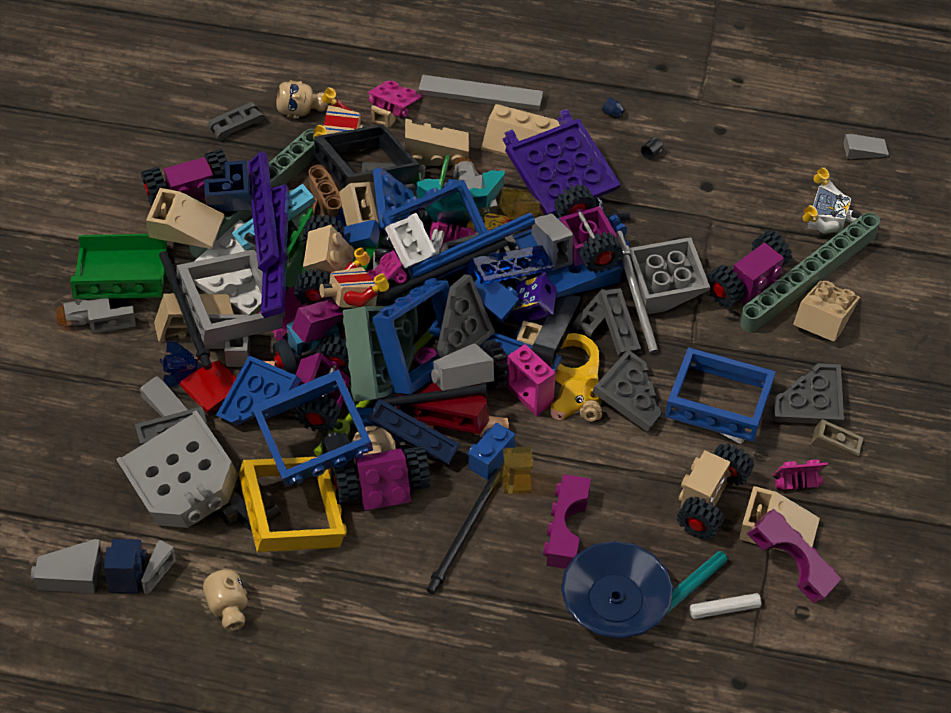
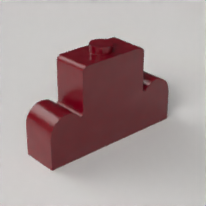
[396,381,490,434]

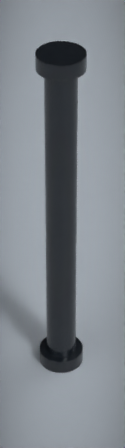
[375,382,487,406]

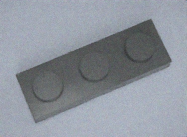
[598,288,641,355]
[135,406,208,446]

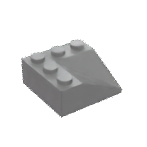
[630,237,710,315]

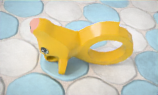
[550,333,604,420]

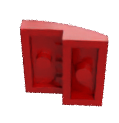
[180,360,236,413]

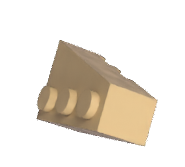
[405,119,469,166]
[154,293,234,343]

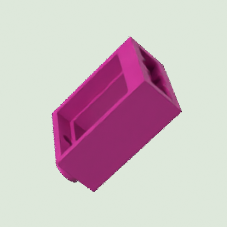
[507,344,556,416]

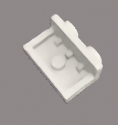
[385,213,436,269]

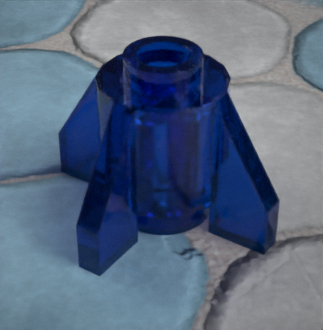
[160,341,198,387]

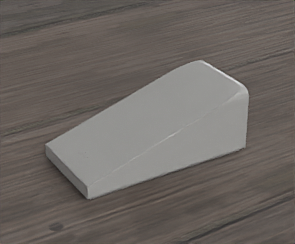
[843,134,889,159]
[140,376,188,417]
[141,540,176,595]

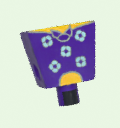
[510,270,557,324]

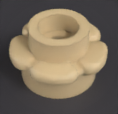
[580,400,602,422]

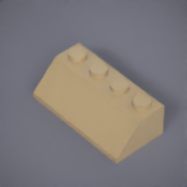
[482,104,561,157]

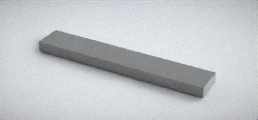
[419,75,543,111]

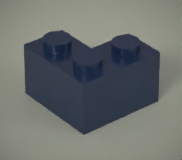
[204,160,251,212]
[104,539,147,594]

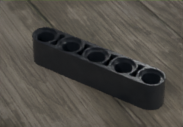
[531,295,582,366]

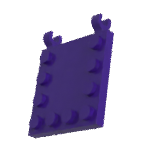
[503,109,621,215]

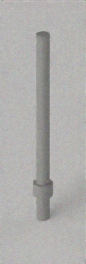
[615,231,658,353]

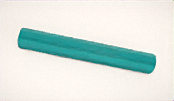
[666,551,728,614]

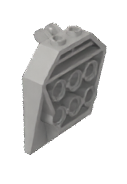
[116,410,239,528]

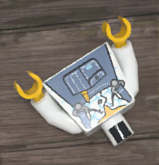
[803,168,861,234]

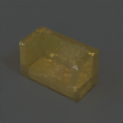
[499,187,541,220]
[502,447,533,494]

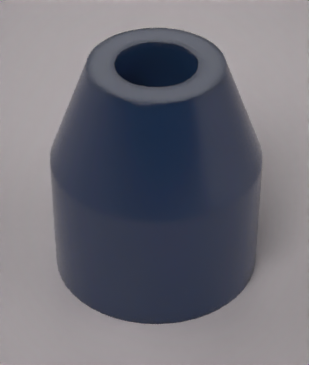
[602,97,625,118]

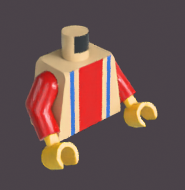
[313,88,369,139]
[320,248,389,308]

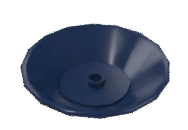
[561,541,673,639]

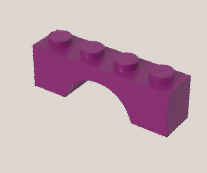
[292,299,382,343]
[543,474,591,569]
[746,509,841,604]

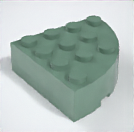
[343,306,418,402]

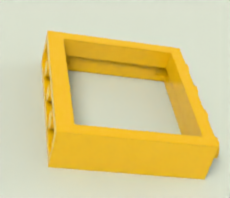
[239,457,347,552]

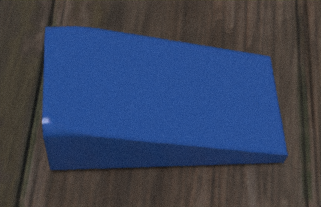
[343,220,381,247]

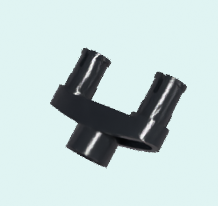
[218,476,281,531]

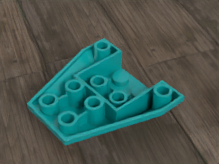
[417,170,505,227]

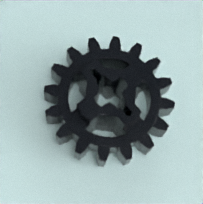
[480,340,509,390]

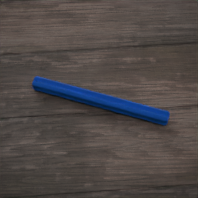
[410,213,535,277]

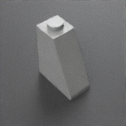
[532,213,573,270]
[431,344,494,391]
[31,539,102,593]

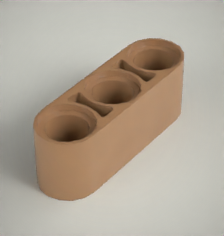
[309,165,344,221]

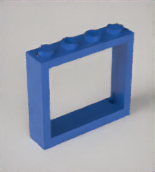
[381,179,497,289]
[372,278,450,394]
[665,347,776,442]
[251,370,373,487]

